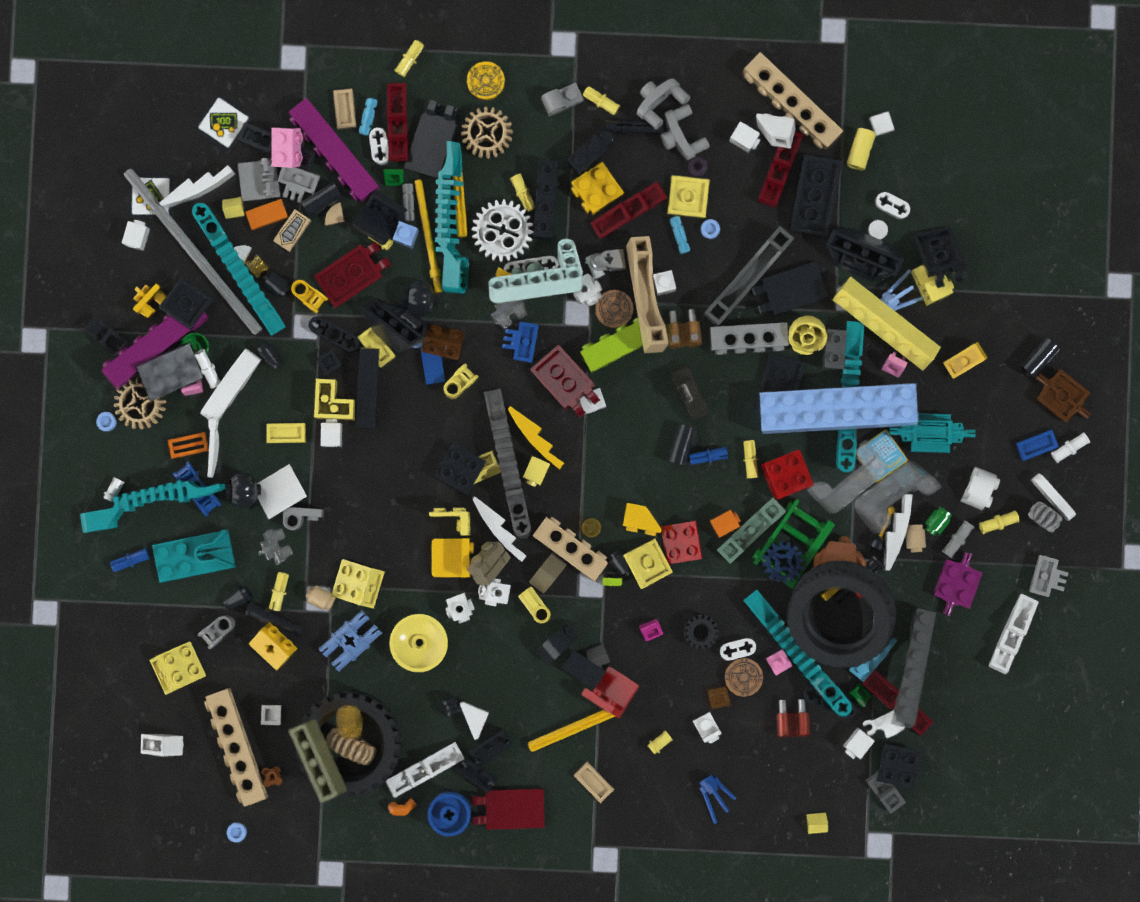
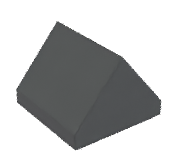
[586,644,610,666]

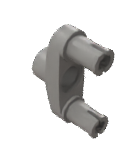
[636,78,690,130]
[661,104,710,160]

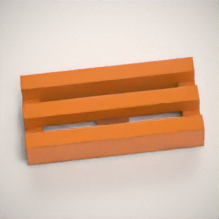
[168,432,209,459]

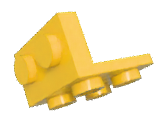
[432,538,474,577]

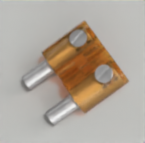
[667,309,702,349]

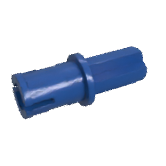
[689,447,728,465]
[110,548,150,572]

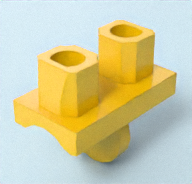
[133,284,167,318]

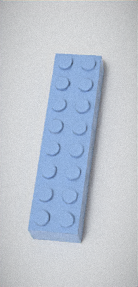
[760,384,918,434]

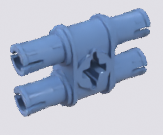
[318,610,382,672]

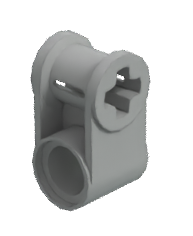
[590,249,626,271]
[198,615,235,649]

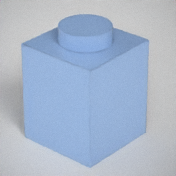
[393,221,419,249]

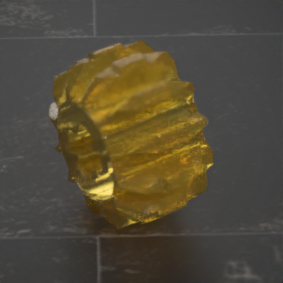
[336,705,363,739]

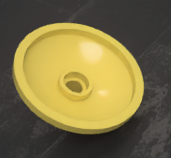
[390,614,448,672]

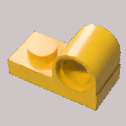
[943,342,988,379]

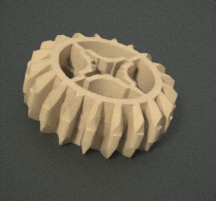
[461,107,513,159]
[114,378,166,429]
[325,728,377,765]

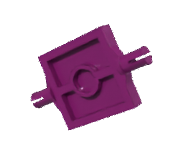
[933,552,983,616]

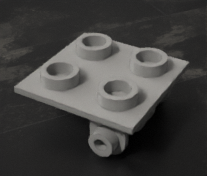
[238,158,280,201]

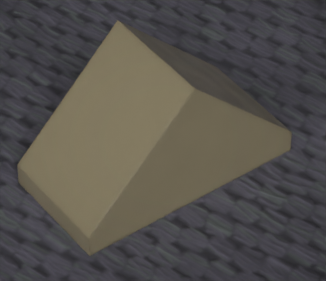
[529,552,567,594]

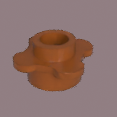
[262,766,282,787]

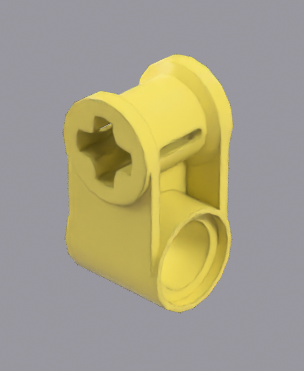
[444,363,479,399]

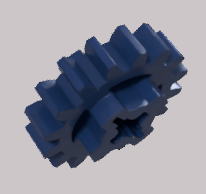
[762,541,804,583]

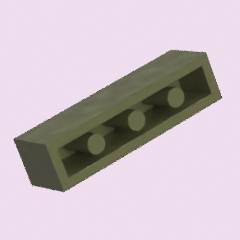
[289,719,347,803]

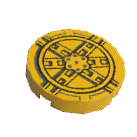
[467,61,505,100]

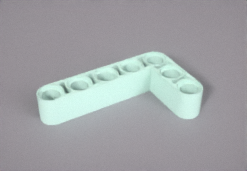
[489,239,582,303]

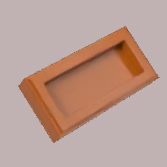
[246,199,288,230]

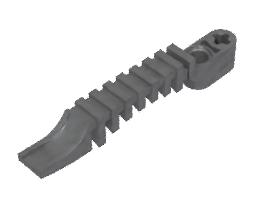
[484,388,531,539]

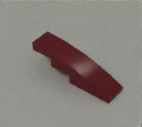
[387,83,408,162]
[758,132,803,208]
[590,182,668,239]
[863,670,934,736]

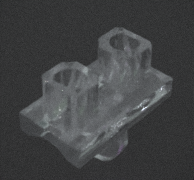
[491,300,527,329]
[258,529,293,565]

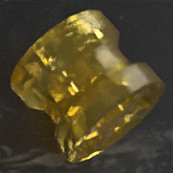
[245,254,269,278]
[582,518,601,537]

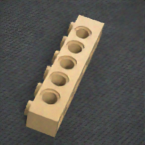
[743,52,843,150]
[204,688,268,806]

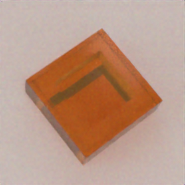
[707,686,730,709]

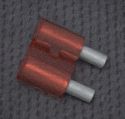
[776,699,811,738]

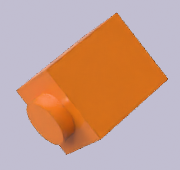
[709,510,741,538]

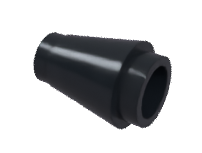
[255,341,283,370]
[223,585,253,610]

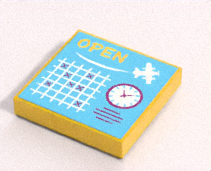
[856,429,908,483]

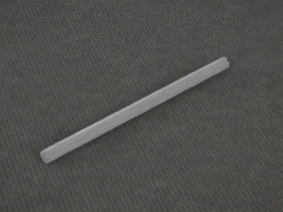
[124,169,262,335]

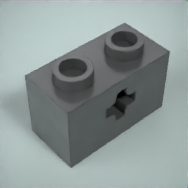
[822,329,847,371]

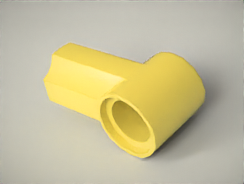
[518,586,551,623]

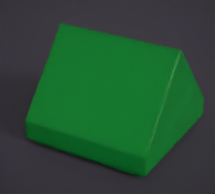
[384,169,404,186]
[847,682,872,708]

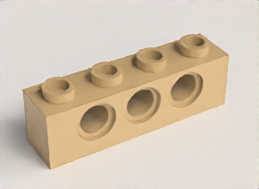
[533,517,608,581]

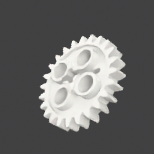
[472,199,534,262]

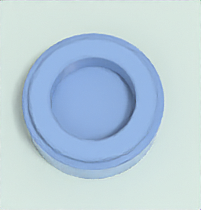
[701,219,720,239]
[96,412,117,431]
[227,822,247,842]

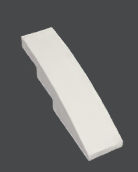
[159,166,235,208]
[200,349,261,420]
[883,494,913,570]
[473,497,526,562]
[988,594,1038,675]
[385,742,464,798]

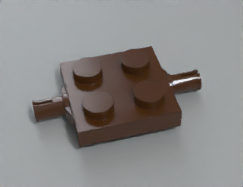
[1035,369,1091,423]

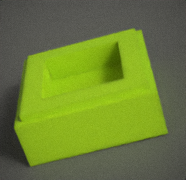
[602,578,622,586]

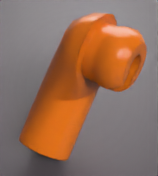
[388,798,418,816]

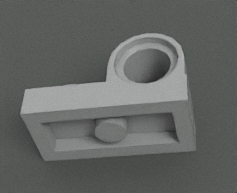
[541,83,584,116]
[283,507,324,530]

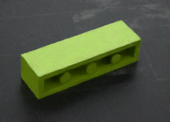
[580,318,643,373]

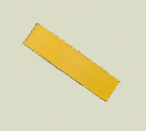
[508,406,564,470]

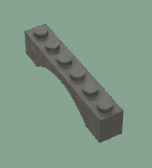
[703,226,794,327]
[891,608,936,728]

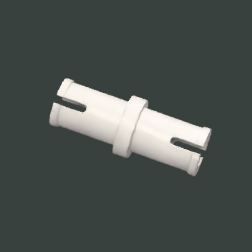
[194,349,221,388]
[1051,432,1090,463]

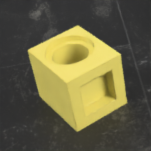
[523,456,550,487]

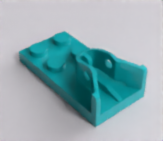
[152,530,236,583]

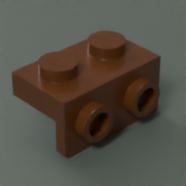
[421,324,465,360]

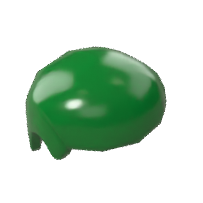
[180,333,209,361]

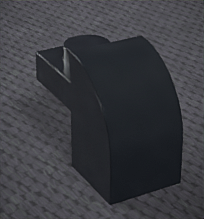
[535,621,581,665]

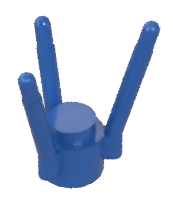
[699,775,736,824]

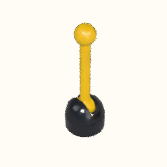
[868,507,895,552]

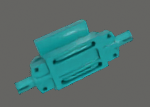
[889,413,976,453]

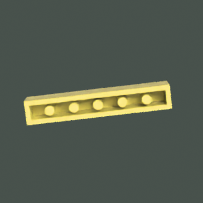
[833,276,941,371]

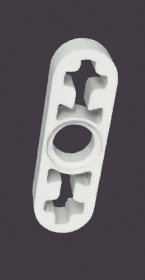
[504,256,559,273]
[1031,473,1076,521]

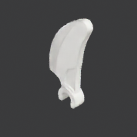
[207,417,219,478]
[863,710,905,738]

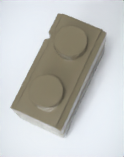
[467,542,511,585]

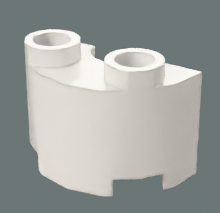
[961,466,1000,510]

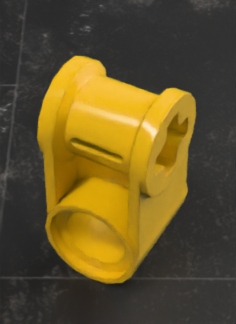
[291,280,328,314]

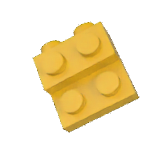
[570,162,624,215]

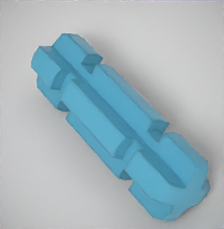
[359,98,377,136]
[670,216,690,254]

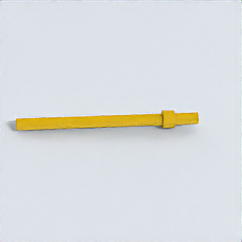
[414,180,443,293]

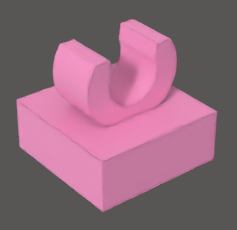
[881,352,908,378]
[766,649,792,675]

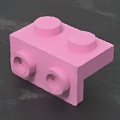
[271,127,303,168]

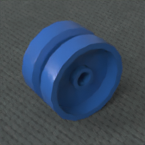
[428,791,471,836]

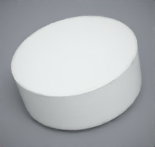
[868,220,888,240]

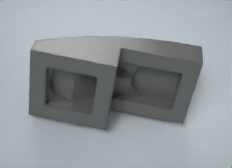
[865,770,906,814]

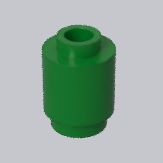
[924,507,952,536]

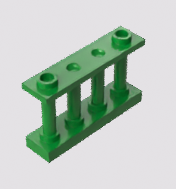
[752,499,835,589]

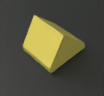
[222,197,245,219]
[806,812,828,834]

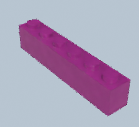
[289,98,380,203]
[101,312,208,390]

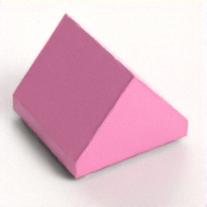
[181,379,203,396]

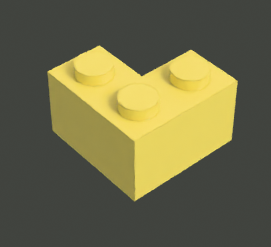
[911,265,954,306]
[314,379,356,420]

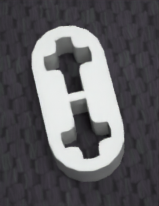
[369,128,389,165]
[875,192,910,219]
[720,638,756,660]

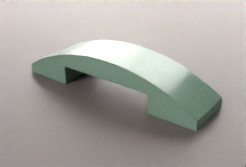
[717,498,786,564]

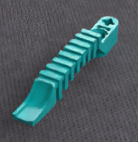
[435,141,469,294]
[192,203,286,336]
[836,321,864,472]
[80,481,225,533]
[743,589,852,716]

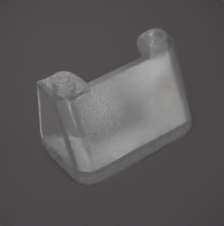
[807,439,887,514]
[854,461,941,534]

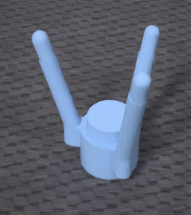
[880,269,923,311]

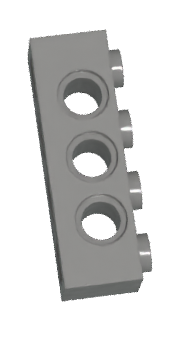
[709,322,789,355]

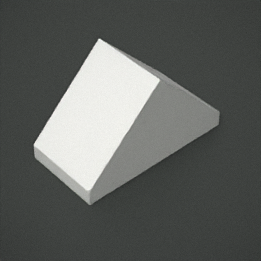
[460,701,489,740]

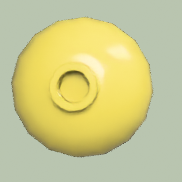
[788,315,827,355]

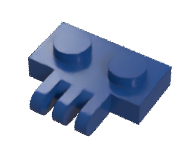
[502,322,539,363]

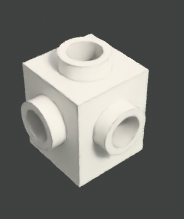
[573,274,602,306]
[478,579,511,606]
[445,593,475,624]

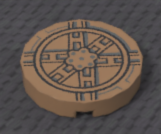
[595,290,633,328]
[725,658,763,697]

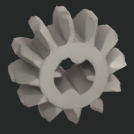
[1028,502,1063,532]

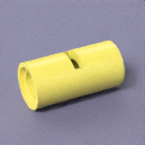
[846,128,876,171]

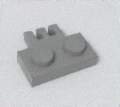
[278,167,320,203]
[1029,555,1068,597]

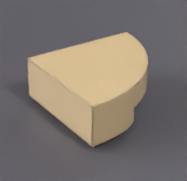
[325,203,345,226]

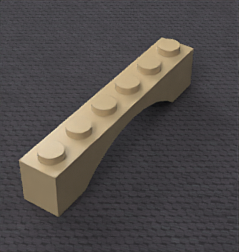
[626,236,669,353]

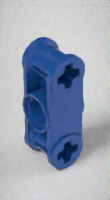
[173,462,222,517]

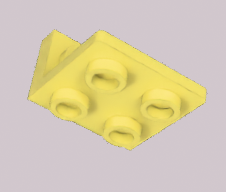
[429,508,470,535]
[332,559,385,608]
[150,642,206,695]

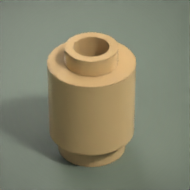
[906,525,926,552]
[306,585,336,611]

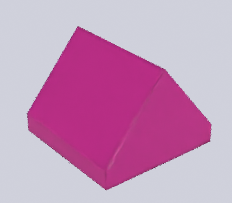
[639,619,663,642]

